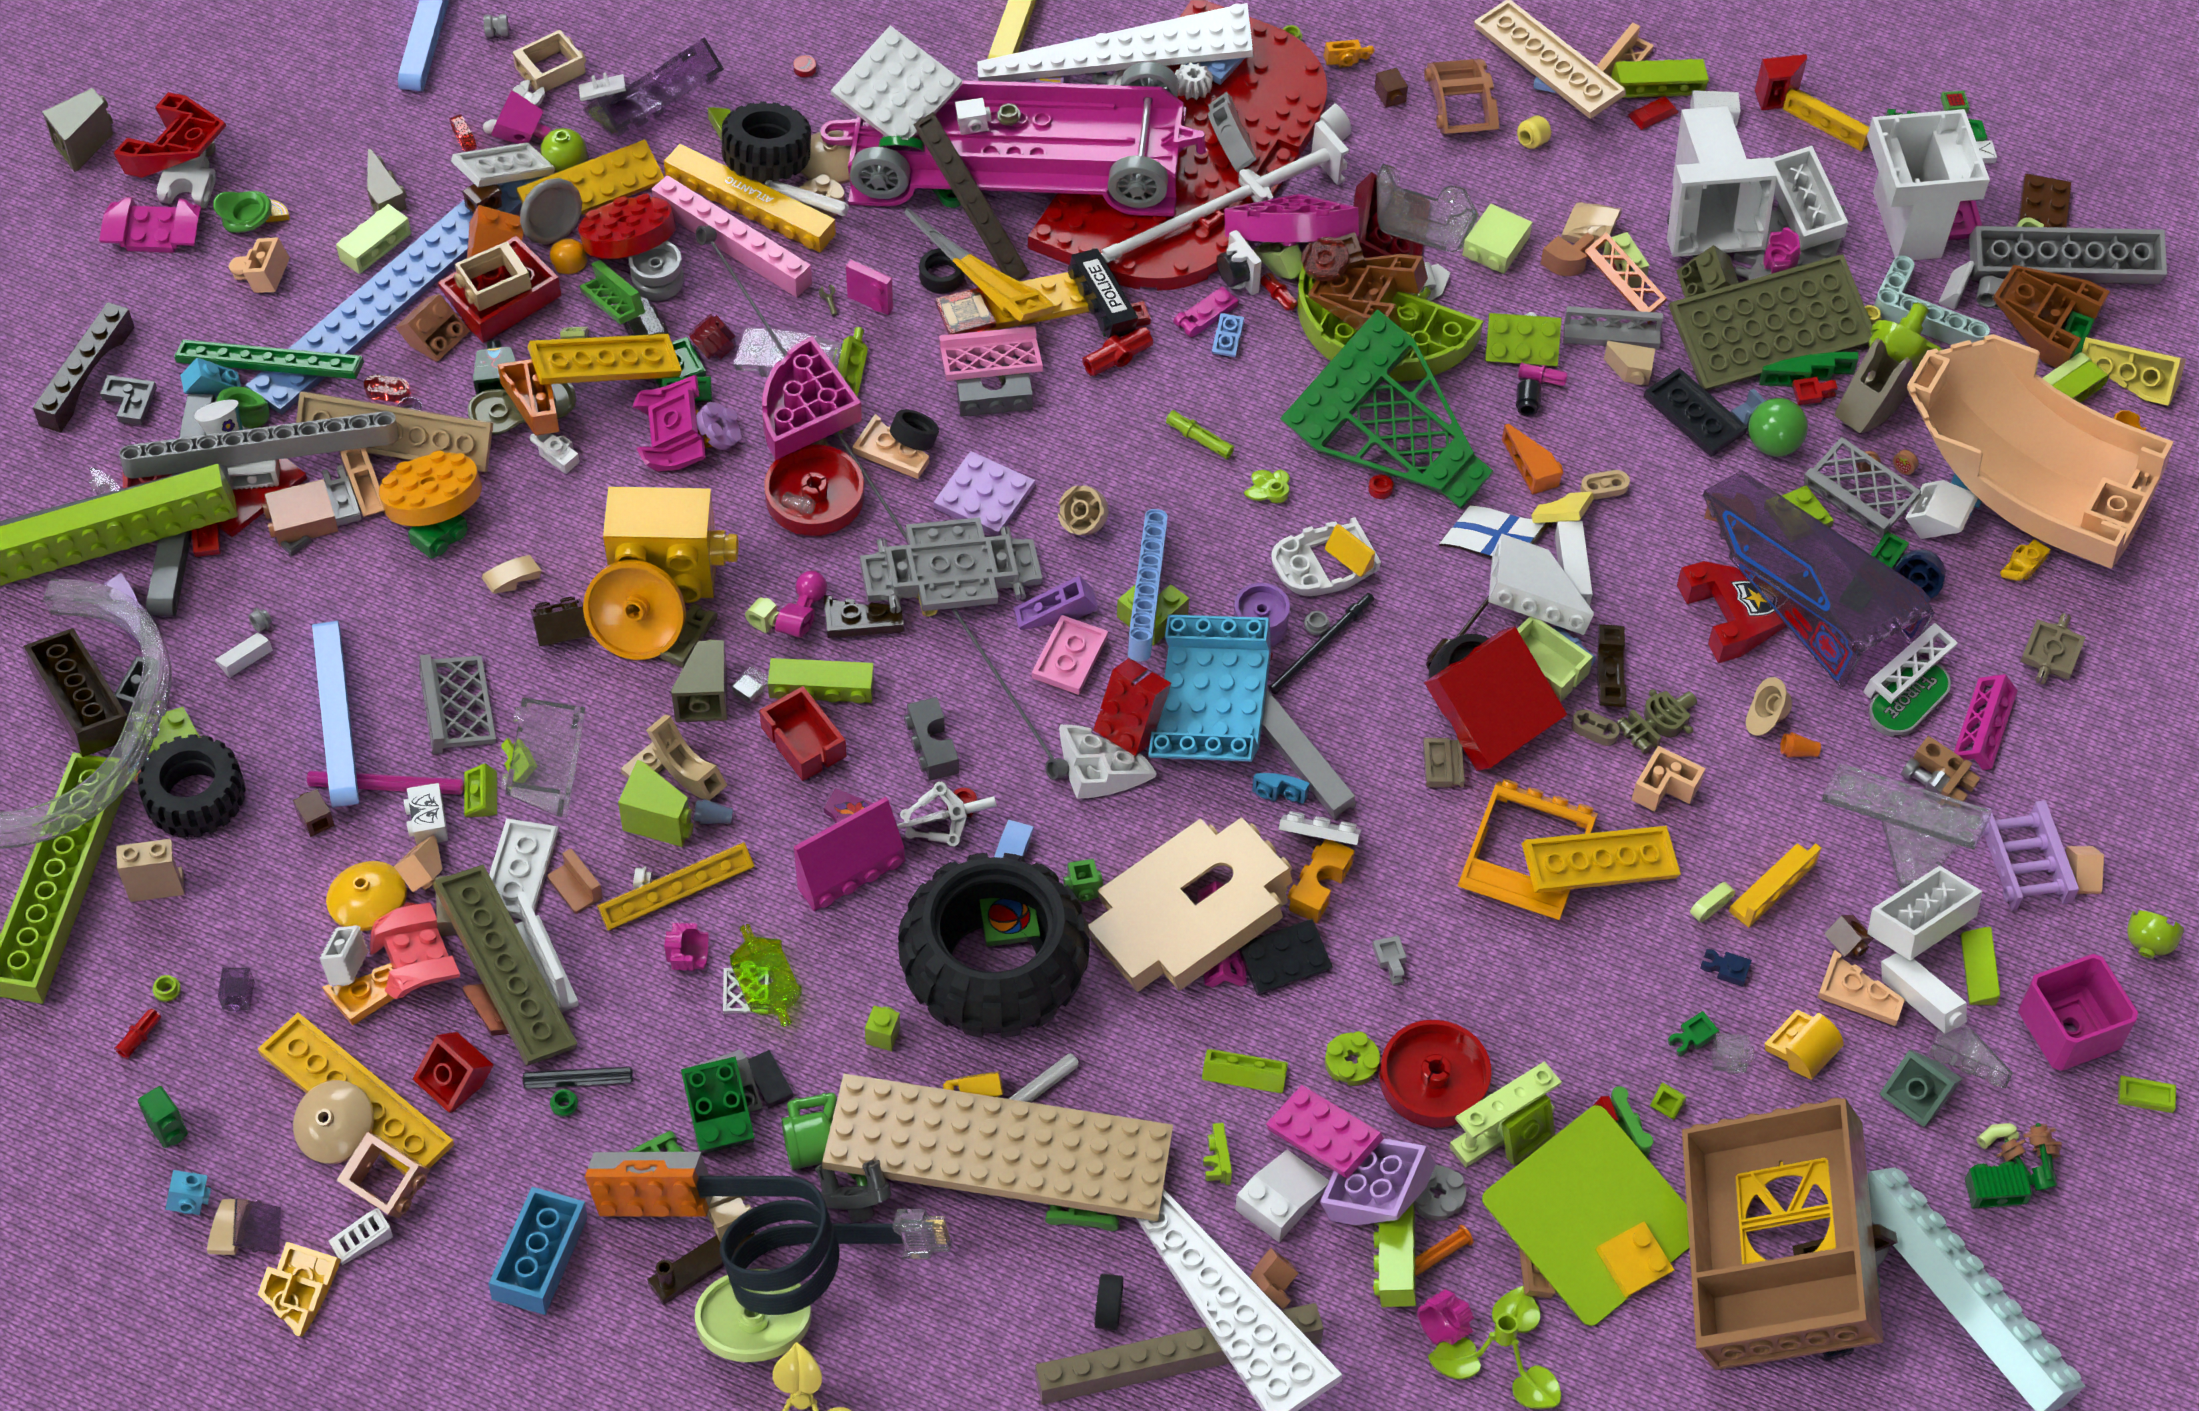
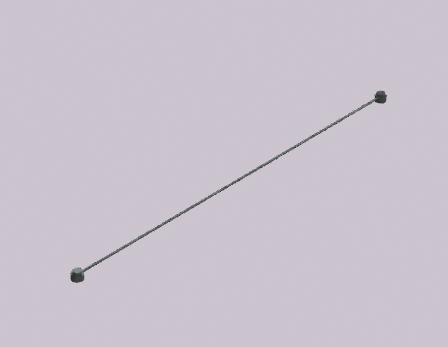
[696,225,1069,780]

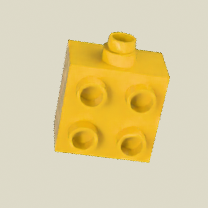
[603,487,739,603]

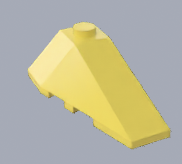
[2082,337,2186,406]

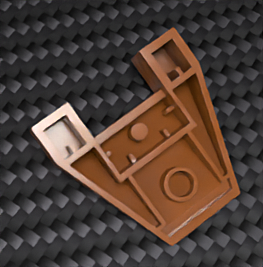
[1308,254,1428,331]
[1993,265,2110,368]

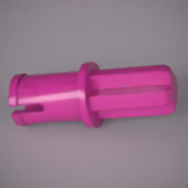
[1518,362,1567,386]

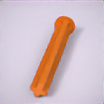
[1373,1224,1474,1298]

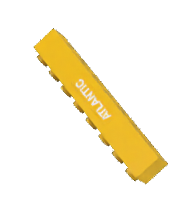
[664,144,836,253]

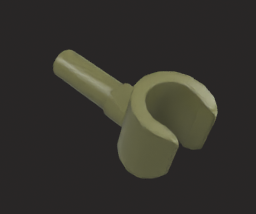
[819,284,837,316]

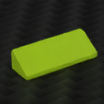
[1960,927,2000,1006]
[1202,1049,1288,1093]

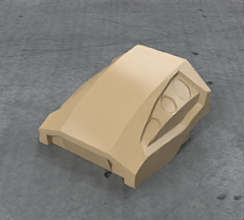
[1561,202,1622,249]

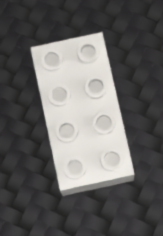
[1771,146,1848,251]
[1867,865,1982,960]

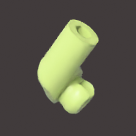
[1976,1123,2019,1149]

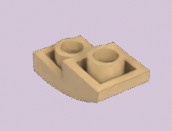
[482,555,542,594]
[207,1199,251,1255]

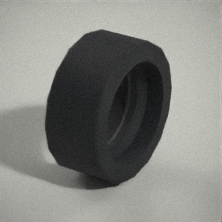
[919,248,964,294]
[890,409,939,451]
[1095,1273,1124,1330]

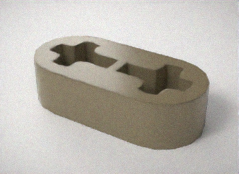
[1571,709,1620,746]

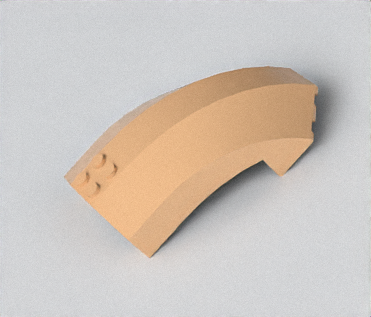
[1907,334,2174,569]

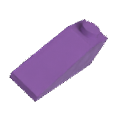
[1014,576,1098,630]

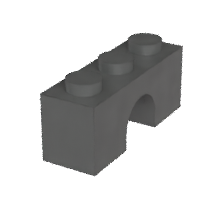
[956,373,1033,417]
[904,697,959,781]

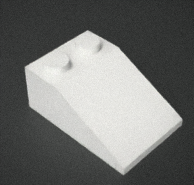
[1235,1150,1329,1243]

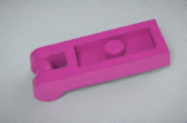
[1173,287,1238,338]

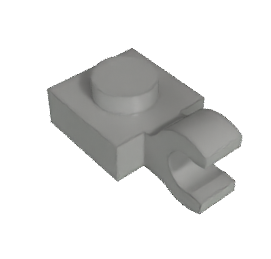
[1372,935,1407,986]

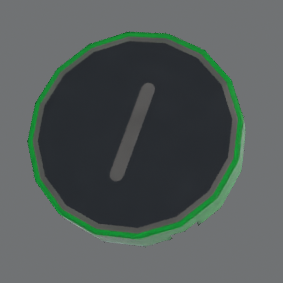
[878,136,925,152]

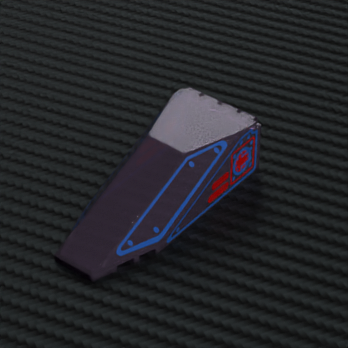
[1703,470,1935,688]

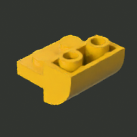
[1764,1010,1844,1080]

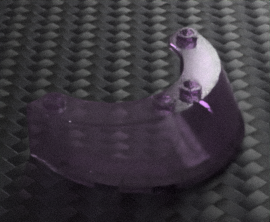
[583,37,724,137]

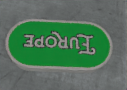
[1868,659,1951,737]

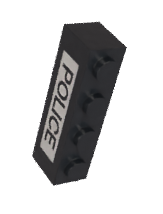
[1068,248,1138,339]

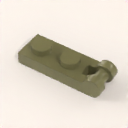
[660,604,718,668]

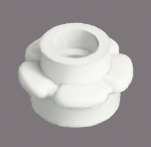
[633,866,652,889]

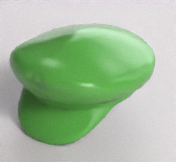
[213,191,272,233]
[216,387,270,429]

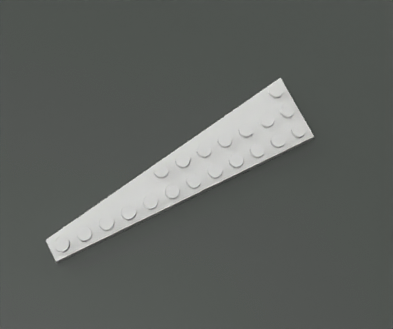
[977,3,1253,82]
[1136,1189,1342,1411]

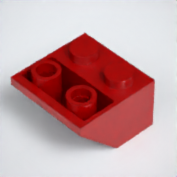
[1754,54,1808,111]

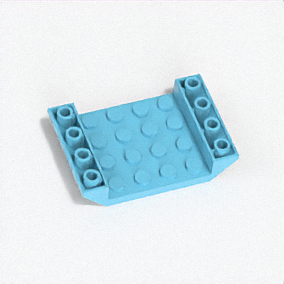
[1148,615,1271,762]

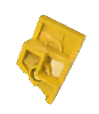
[258,1242,341,1337]

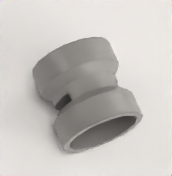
[484,14,509,38]

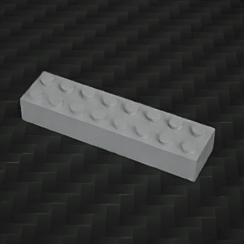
[1969,226,2167,284]

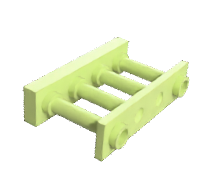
[1449,1061,1562,1168]

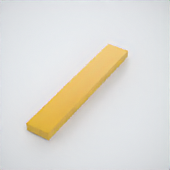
[597,842,755,931]

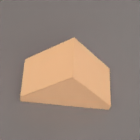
[2066,846,2104,894]

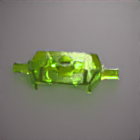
[730,924,802,1027]

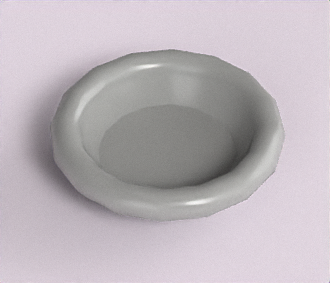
[520,178,582,245]

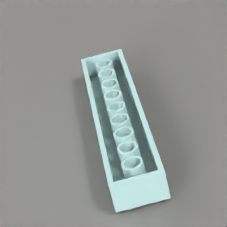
[1868,1167,2085,1411]

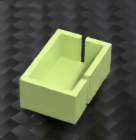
[1517,617,1593,703]

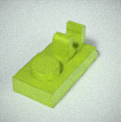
[1203,1123,1232,1186]

